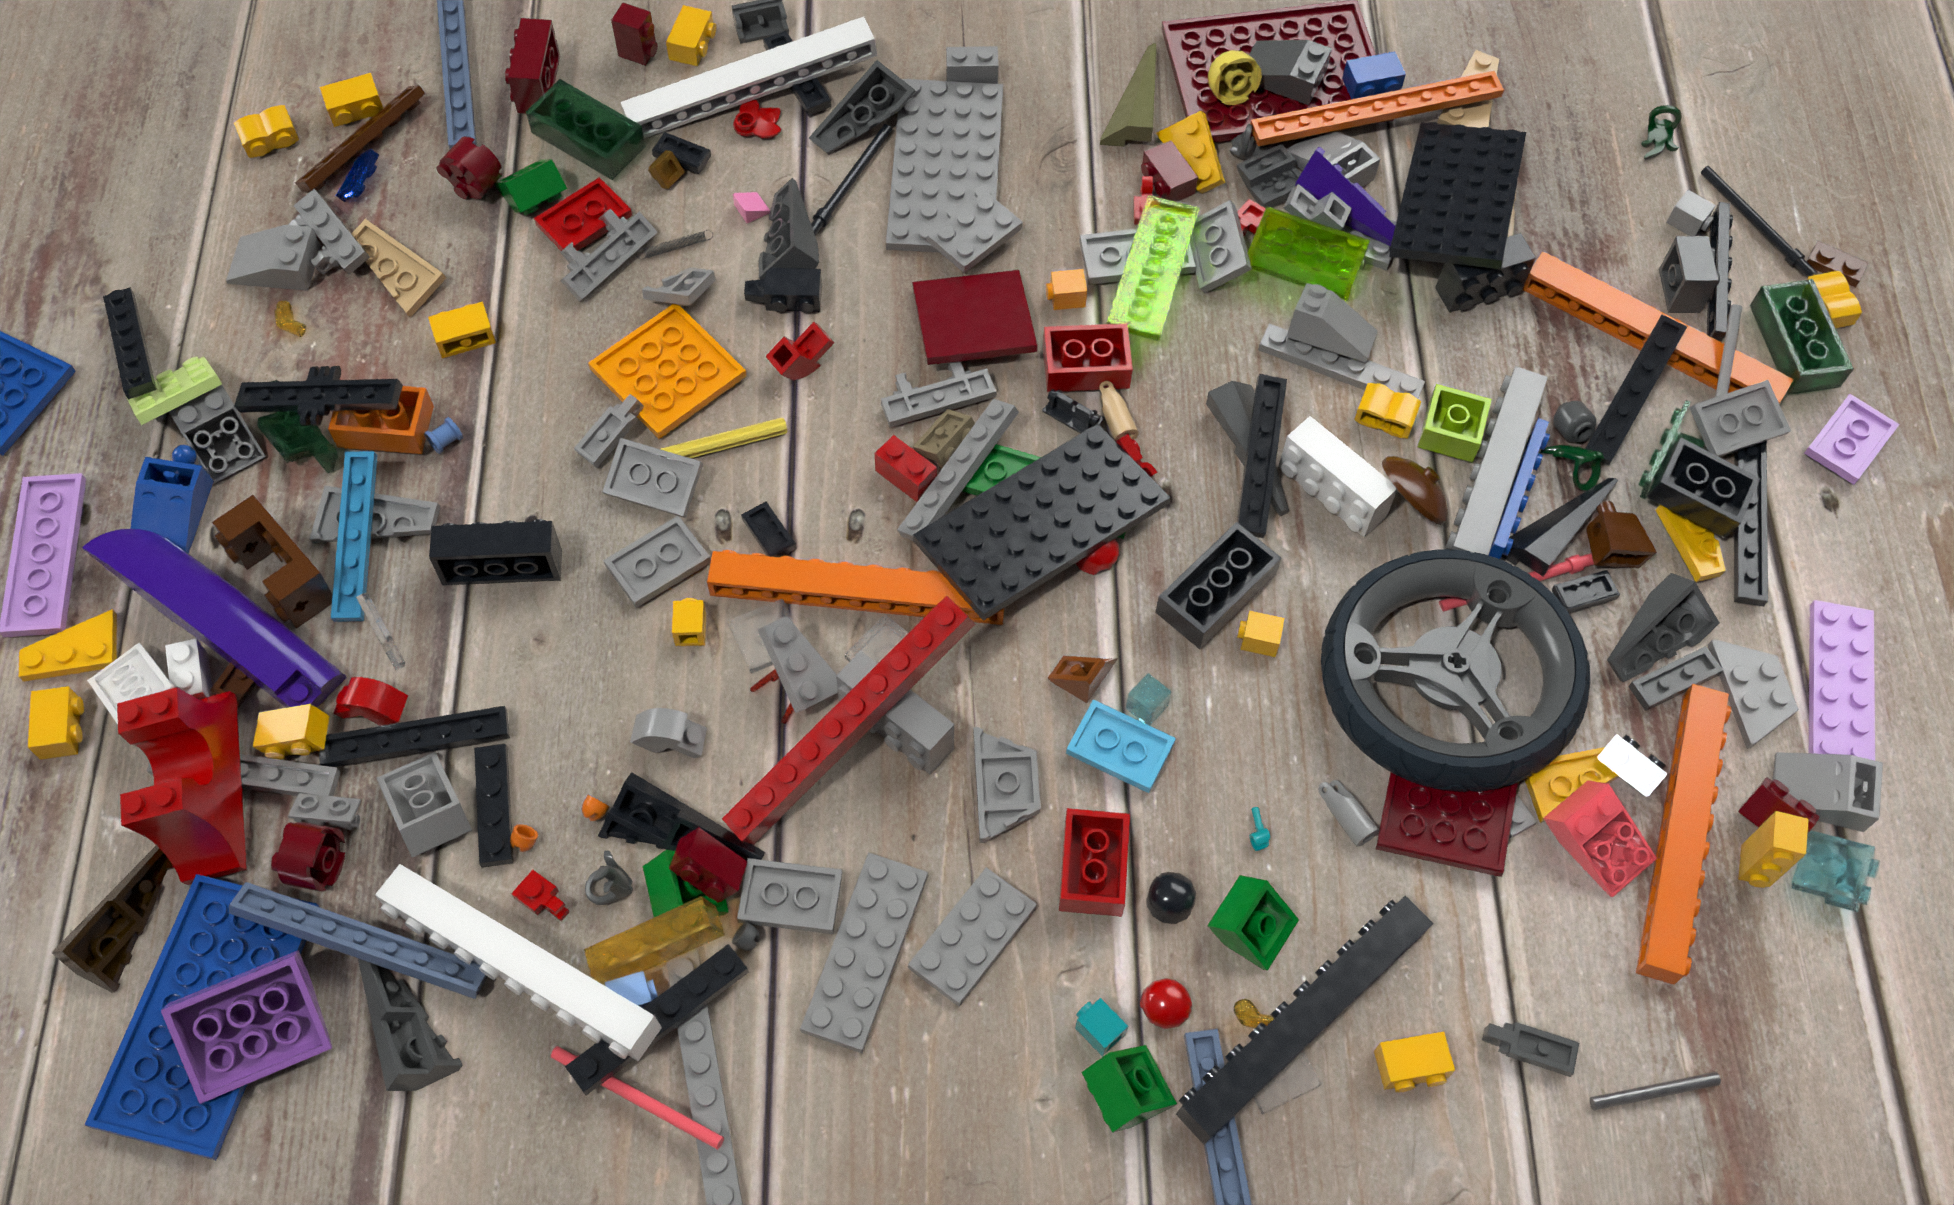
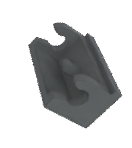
[732,0,789,44]

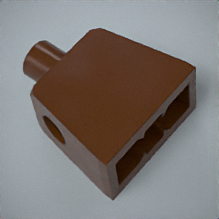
[1586,501,1657,568]

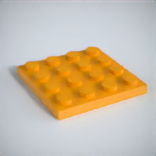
[588,303,747,439]

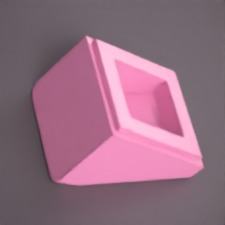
[733,192,770,223]

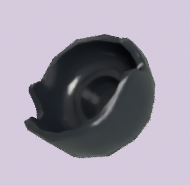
[1146,872,1196,924]

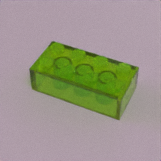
[1248,206,1370,301]

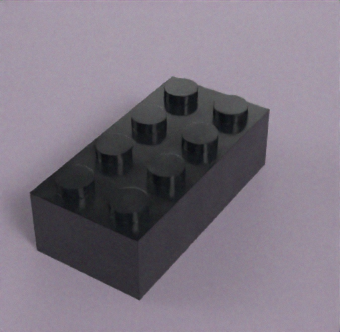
[429,519,562,586]
[1155,522,1281,649]

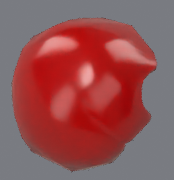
[1075,539,1120,575]
[1140,978,1192,1029]

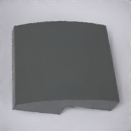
[1236,144,1301,209]

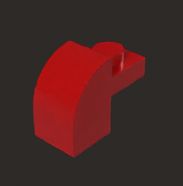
[765,322,835,380]
[333,677,409,726]

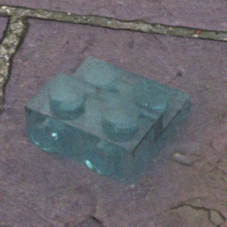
[1792,830,1880,912]

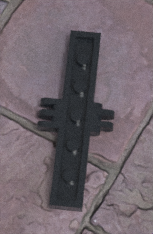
[234,366,403,426]

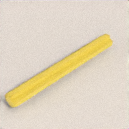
[661,418,787,458]

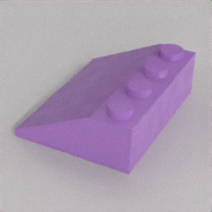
[161,950,332,1104]

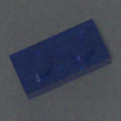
[336,149,380,202]

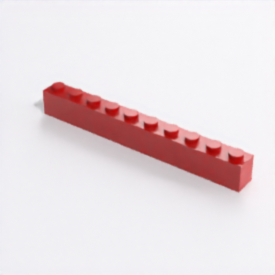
[722,595,976,845]

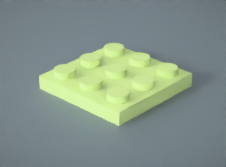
[126,356,222,425]

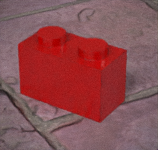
[874,435,937,502]

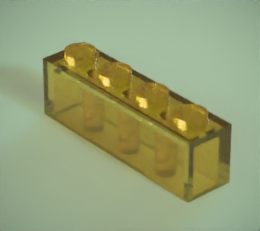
[584,896,725,986]

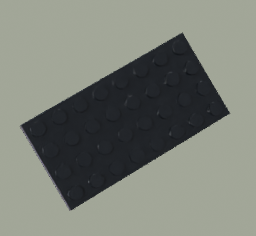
[1389,122,1526,269]
[913,423,1170,621]

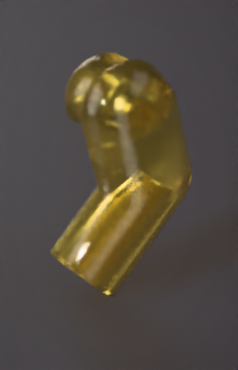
[274,301,306,337]
[1233,999,1274,1029]

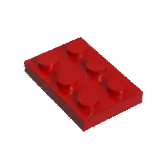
[534,177,633,251]

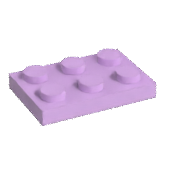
[1804,394,1900,485]

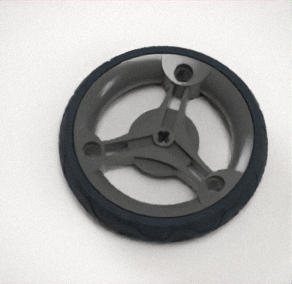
[1321,549,1590,792]

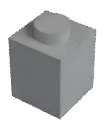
[1666,190,1716,236]

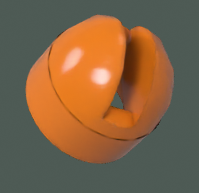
[581,795,610,821]
[510,824,538,852]

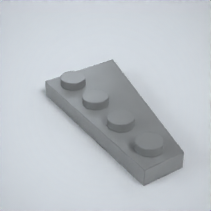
[309,486,440,543]

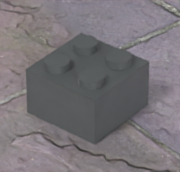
[1659,236,1720,313]

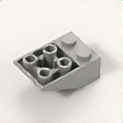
[1287,131,1380,187]
[169,385,266,485]
[1773,752,1883,832]

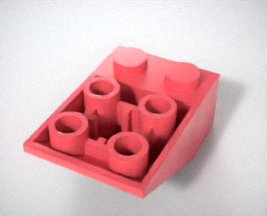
[1543,780,1657,897]

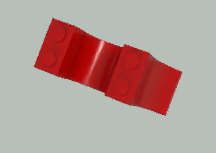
[117,687,247,885]

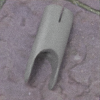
[1318,780,1379,847]

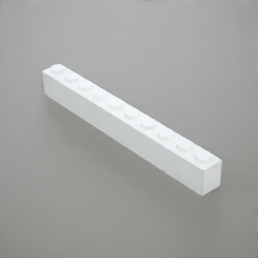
[621,17,877,142]
[375,864,662,1061]

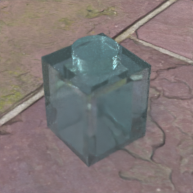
[1126,673,1171,726]

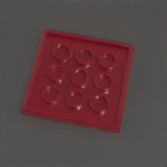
[912,270,1038,365]
[1376,772,1518,877]

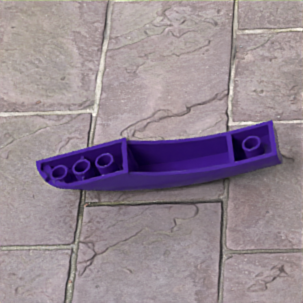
[82,529,347,708]

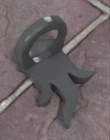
[1230,123,1271,160]
[585,850,633,905]

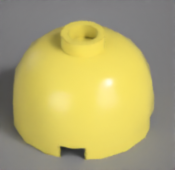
[1208,50,1262,105]

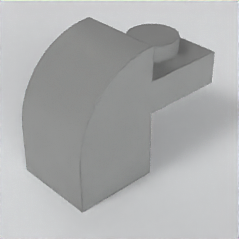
[1283,184,1352,237]
[630,708,707,758]

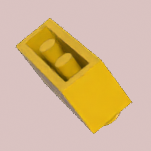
[1738,811,1808,888]

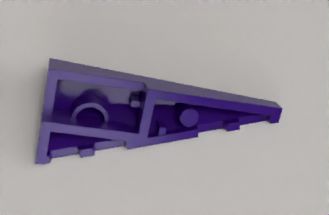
[1295,147,1396,246]

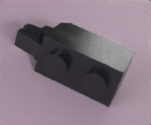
[744,268,822,313]

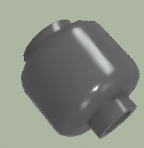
[1553,401,1596,442]

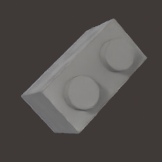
[946,46,999,84]

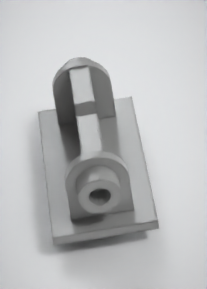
[288,793,361,830]

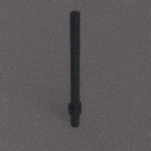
[811,124,892,236]
[1701,166,1818,278]

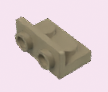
[913,409,975,469]

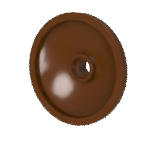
[1382,456,1448,525]

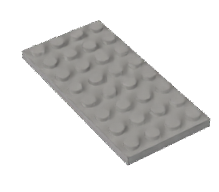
[886,79,1003,255]

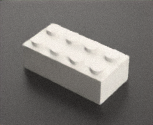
[1279,416,1397,537]

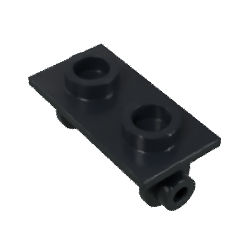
[1042,389,1104,434]

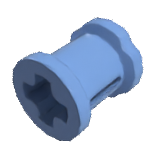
[424,417,463,454]

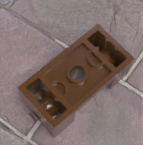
[212,495,333,629]

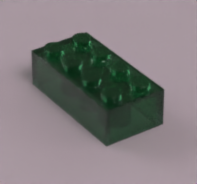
[526,79,646,180]
[1750,279,1854,395]

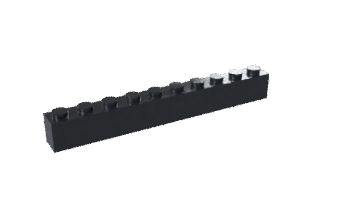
[1176,896,1434,1145]

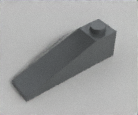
[809,60,916,155]
[758,178,819,279]
[1607,573,1720,682]

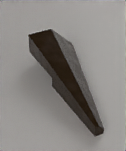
[52,845,172,993]

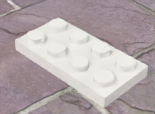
[87,643,175,724]

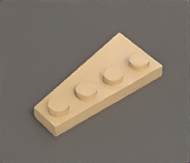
[1437,50,1499,128]
[352,219,446,318]

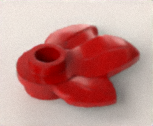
[733,99,781,138]

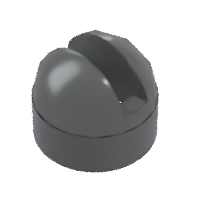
[732,922,760,951]

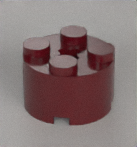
[436,136,503,199]
[271,822,345,892]

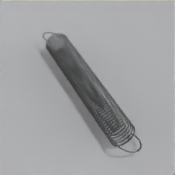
[636,230,713,259]

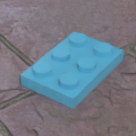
[1066,699,1176,793]

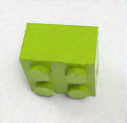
[1417,384,1492,463]

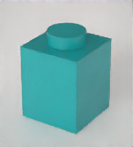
[1075,998,1128,1057]

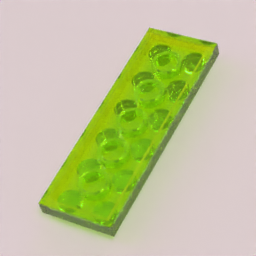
[1106,195,1200,341]

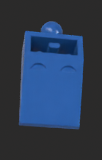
[130,445,214,554]

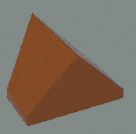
[1048,656,1118,703]

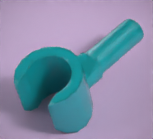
[1249,807,1270,851]

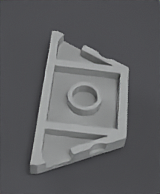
[1708,640,1799,749]
[973,727,1041,843]

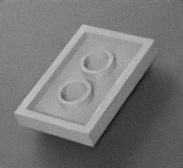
[927,191,1023,273]
[1185,200,1252,293]
[1689,380,1791,457]
[602,438,703,518]
[603,516,711,608]
[737,858,843,934]

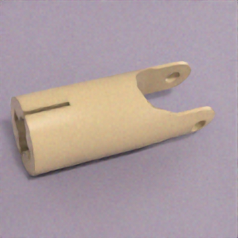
[1099,381,1139,441]

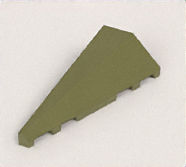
[1100,43,1156,147]

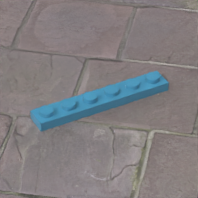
[331,451,378,622]

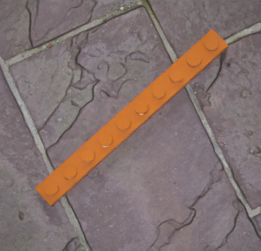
[1250,71,1504,146]

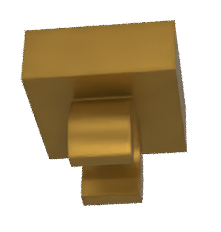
[648,150,685,189]

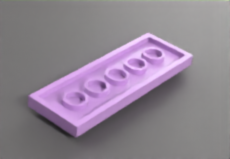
[0,473,86,637]
[1809,600,1875,761]

